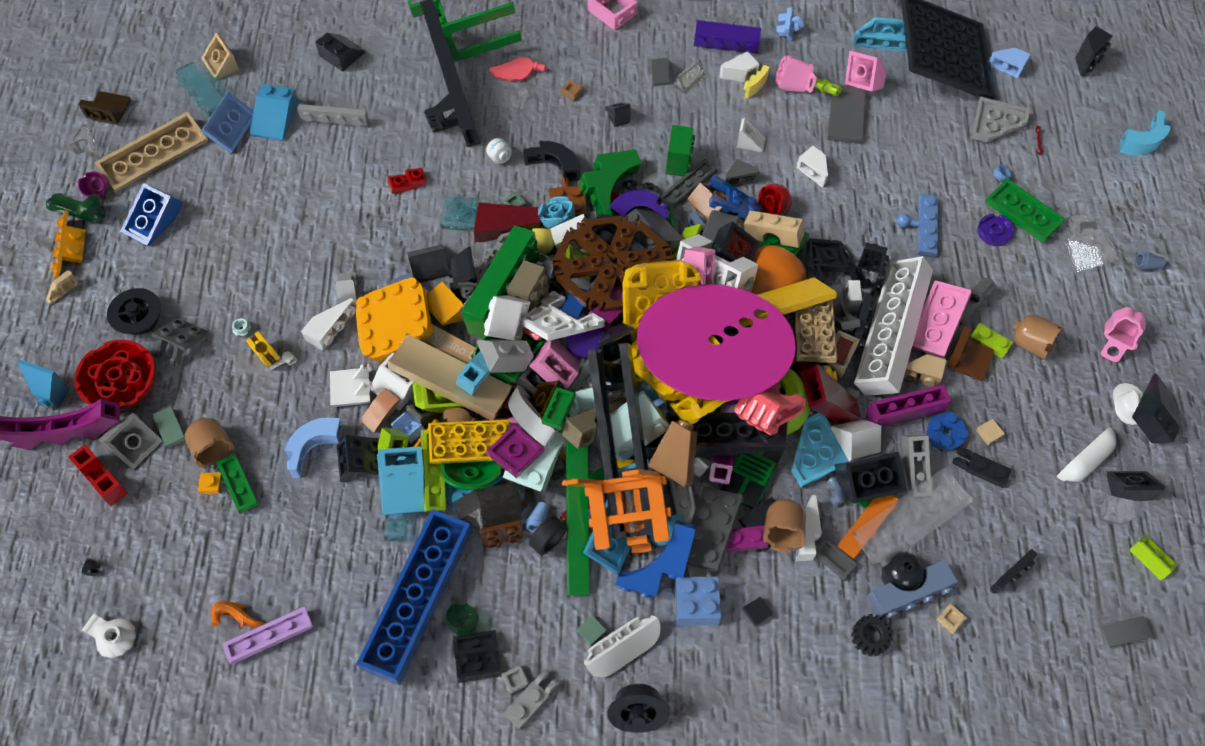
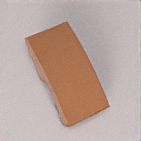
[360,388,401,433]

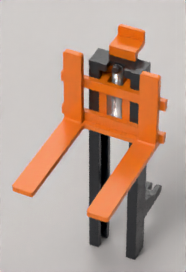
[562,343,672,553]

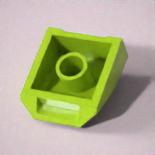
[412,382,464,413]

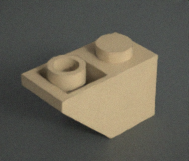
[904,354,946,387]

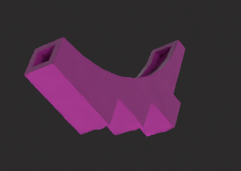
[0,399,120,450]

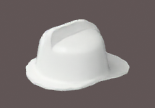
[1113,383,1143,425]

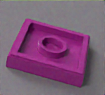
[486,424,545,479]

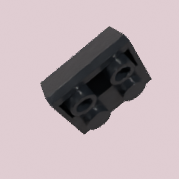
[1075,26,1113,77]

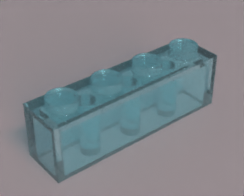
[175,61,223,118]

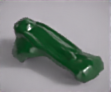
[46,193,106,222]

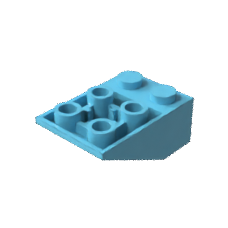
[377,447,424,515]

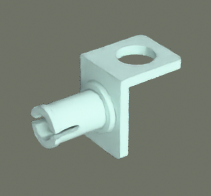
[569,387,595,416]

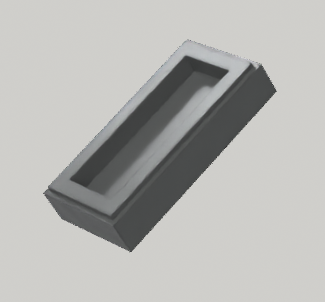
[815,537,858,581]

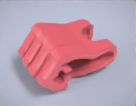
[734,383,806,435]

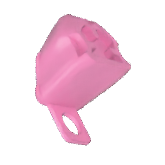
[776,55,817,93]
[1101,307,1146,362]

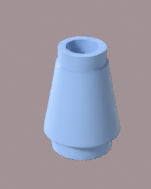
[526,502,549,533]

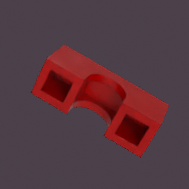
[68,444,128,506]

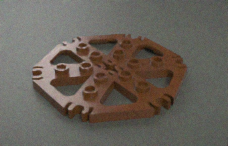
[553,215,674,312]

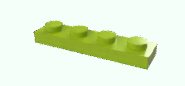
[421,430,446,512]

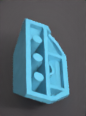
[852,17,907,52]

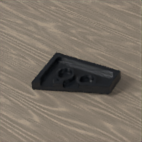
[852,294,874,353]

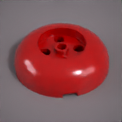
[74,340,156,411]

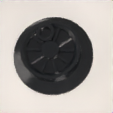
[107,288,161,335]
[607,684,670,733]

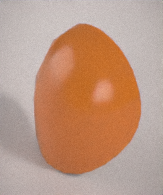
[751,246,807,318]

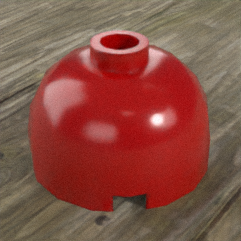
[758,183,792,216]

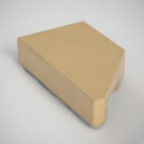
[46,270,79,305]

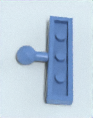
[896,193,938,258]

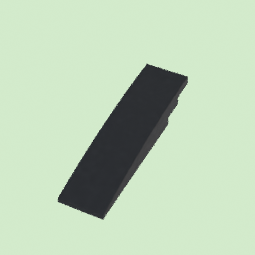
[628,413,788,459]

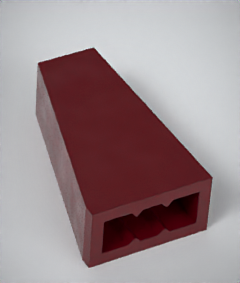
[474,202,544,242]
[800,365,862,424]

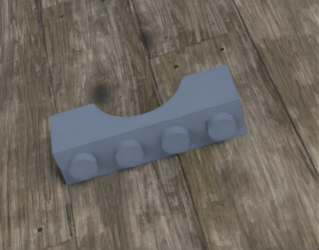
[867,560,958,619]

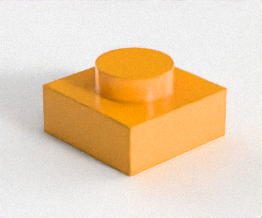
[198,472,223,494]

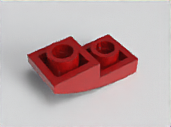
[387,168,427,194]

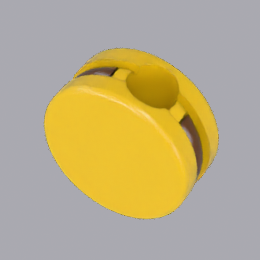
[246,331,281,368]

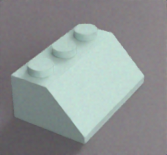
[596,391,670,463]

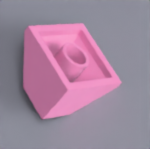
[845,50,886,92]

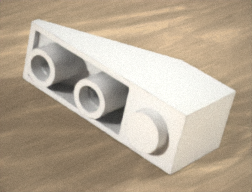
[301,298,356,350]

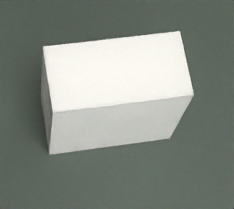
[844,280,862,312]

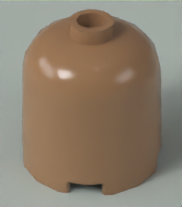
[1012,314,1064,360]
[185,418,235,469]
[763,499,806,553]

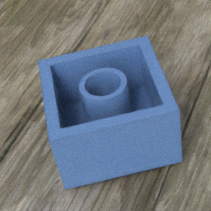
[674,577,721,626]

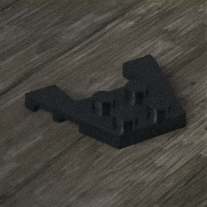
[806,239,872,288]

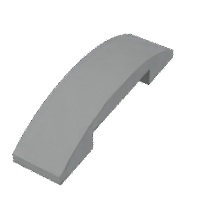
[508,385,558,447]

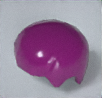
[78,171,109,197]

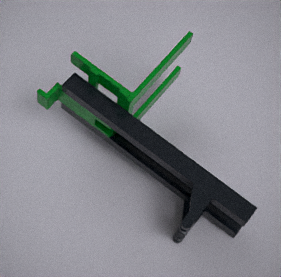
[408,0,522,147]

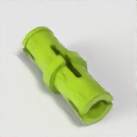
[810,78,842,97]

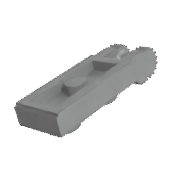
[503,669,560,730]

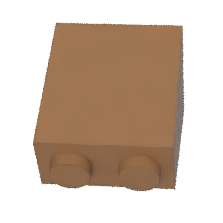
[648,420,697,487]

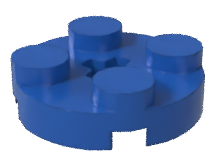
[926,412,968,451]

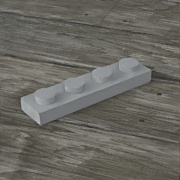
[297,104,369,126]

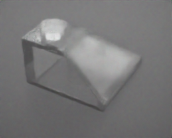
[1065,229,1120,273]

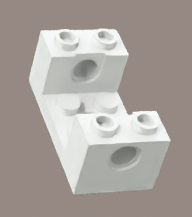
[676,234,758,292]

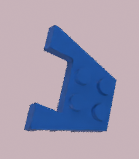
[709,174,760,219]

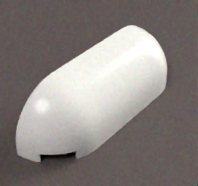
[1056,427,1117,483]
[584,615,661,677]

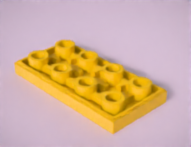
[428,420,510,464]

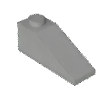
[902,434,932,497]

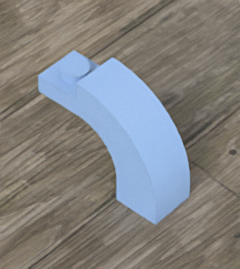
[285,417,343,478]

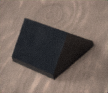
[407,244,449,283]
[1107,471,1165,501]

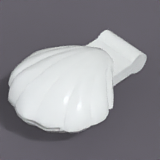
[82,614,136,658]

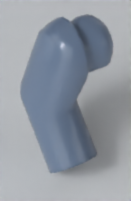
[827,476,845,506]

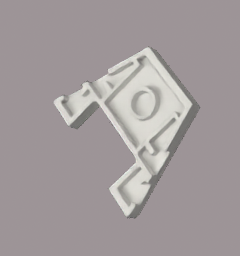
[522,291,605,341]

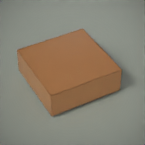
[560,80,583,101]

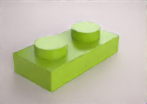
[971,323,1013,359]

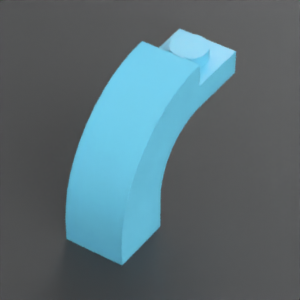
[1119,110,1171,155]

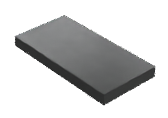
[827,85,866,144]

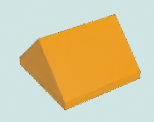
[427,282,465,326]

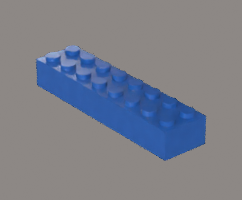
[356,509,472,686]

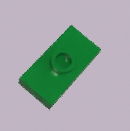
[541,387,576,430]

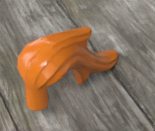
[210,601,266,629]

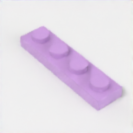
[222,606,314,665]

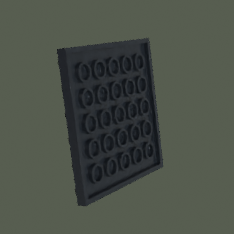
[901,0,996,100]

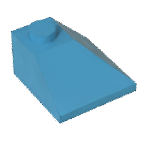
[18,360,70,409]

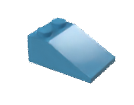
[250,84,299,141]

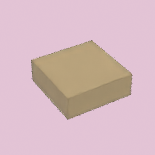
[976,419,1005,445]
[936,603,967,634]

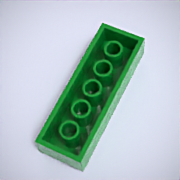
[462,225,540,338]

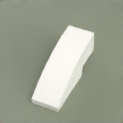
[796,495,822,561]

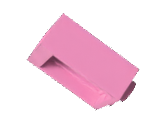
[588,0,638,30]

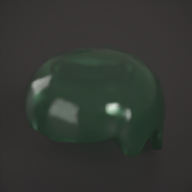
[445,603,479,636]

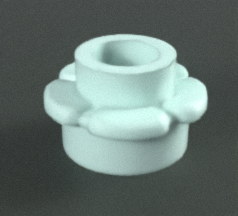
[232,318,251,336]

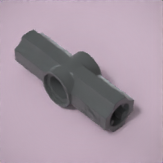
[959,277,997,326]

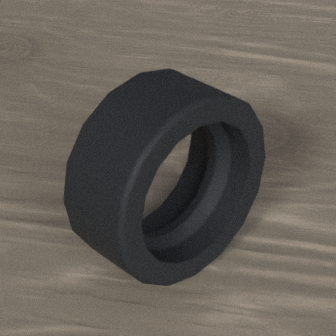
[529,515,567,556]

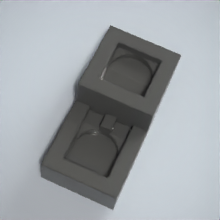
[1101,616,1153,648]

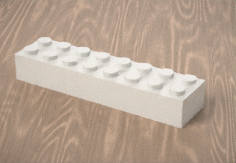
[854,256,933,396]

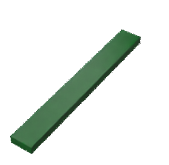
[566,439,589,596]

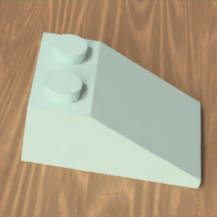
[503,429,565,492]

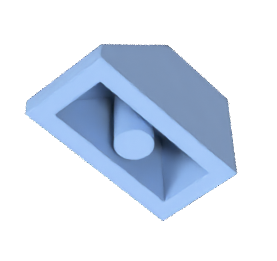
[990,48,1030,78]

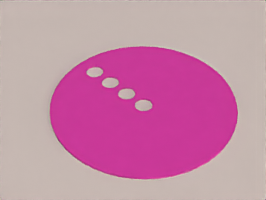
[637,284,795,401]

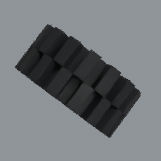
[851,614,893,656]

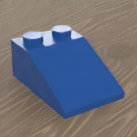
[121,183,183,246]

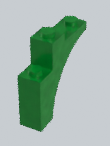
[579,149,642,217]

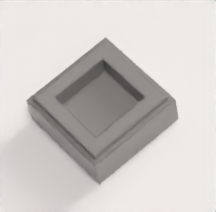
[501,665,530,696]

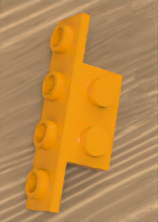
[51,210,86,279]

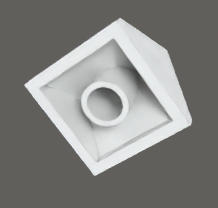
[831,419,881,461]

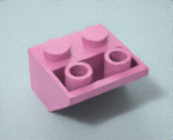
[529,339,580,389]

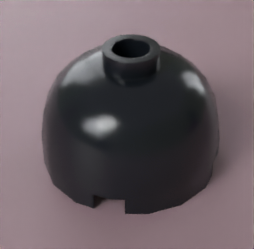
[881,552,925,591]

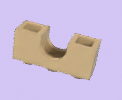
[744,211,804,248]

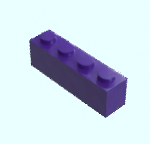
[694,20,761,54]

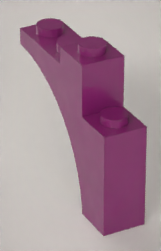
[709,399,740,484]

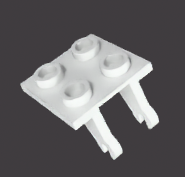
[330,364,373,407]

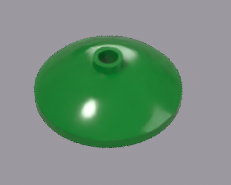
[440,461,502,490]

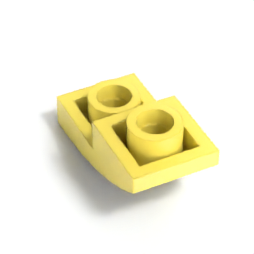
[743,65,769,99]

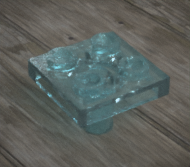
[440,196,481,231]

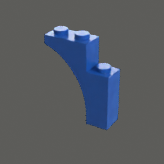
[615,520,697,598]

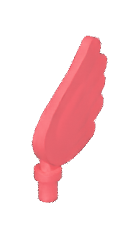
[489,57,547,82]

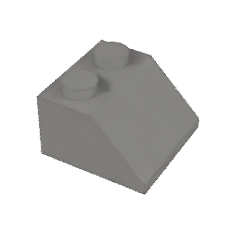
[477,339,534,373]

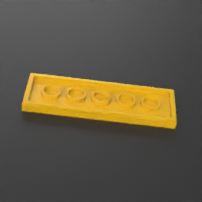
[739,277,837,327]

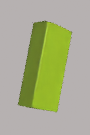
[1130,535,1178,580]

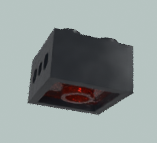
[711,221,760,262]

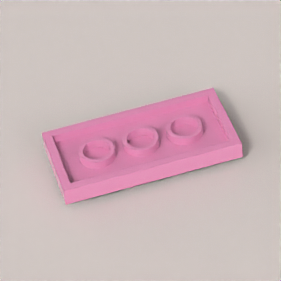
[912,280,972,359]

